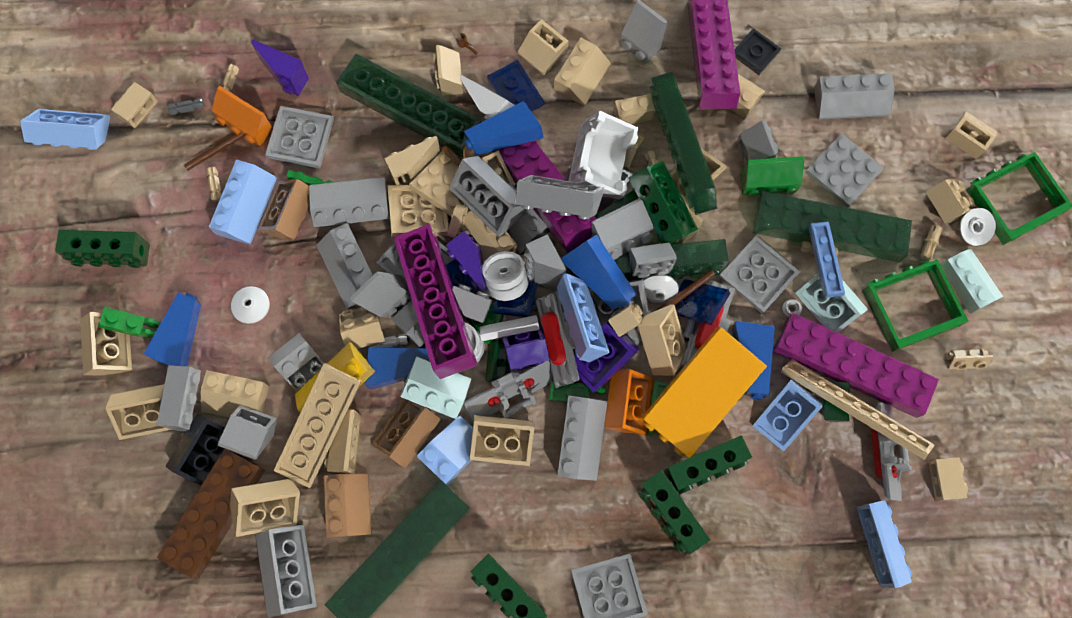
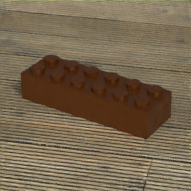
[157,448,265,578]

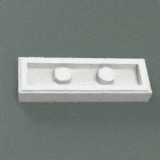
[480,315,539,341]

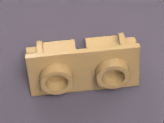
[947,349,993,370]

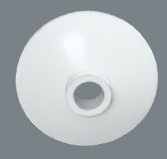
[960,208,996,246]
[644,274,678,303]
[231,286,270,324]

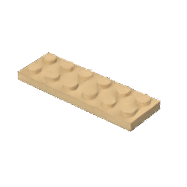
[274,363,362,488]

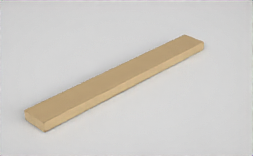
[781,359,934,460]

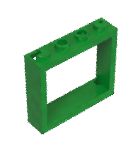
[966,152,1072,245]
[863,259,969,352]

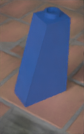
[464,101,544,155]
[561,235,636,310]
[144,292,201,366]
[732,321,775,400]
[366,347,430,389]

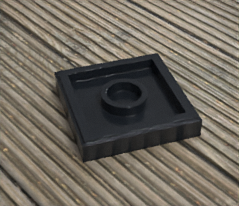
[734,28,782,75]

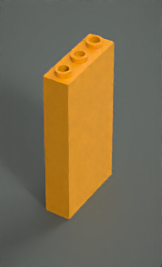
[641,327,767,458]

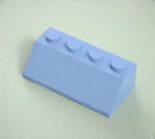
[20,109,110,150]
[209,160,277,245]
[557,274,610,362]
[856,500,912,588]

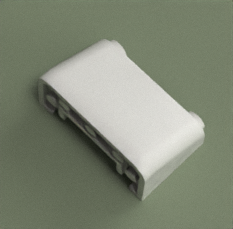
[568,111,638,200]

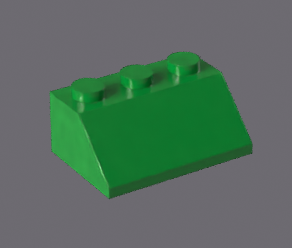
[740,156,804,197]

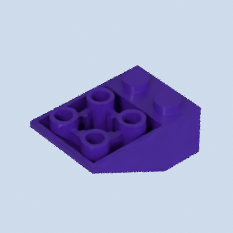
[446,231,487,292]

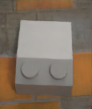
[620,0,667,64]
[349,271,411,318]

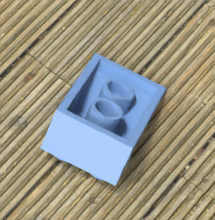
[753,379,823,451]
[417,416,473,486]

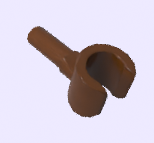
[456,33,479,55]

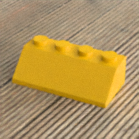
[295,342,375,413]

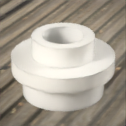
[782,299,802,317]

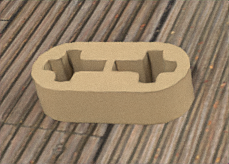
[448,204,468,239]

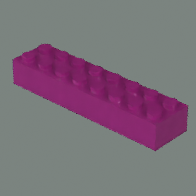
[687,0,741,109]
[492,141,596,253]
[394,224,478,379]
[773,313,939,418]

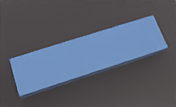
[808,222,845,298]

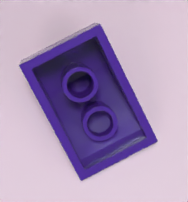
[251,40,309,96]
[574,322,640,393]
[502,323,549,369]

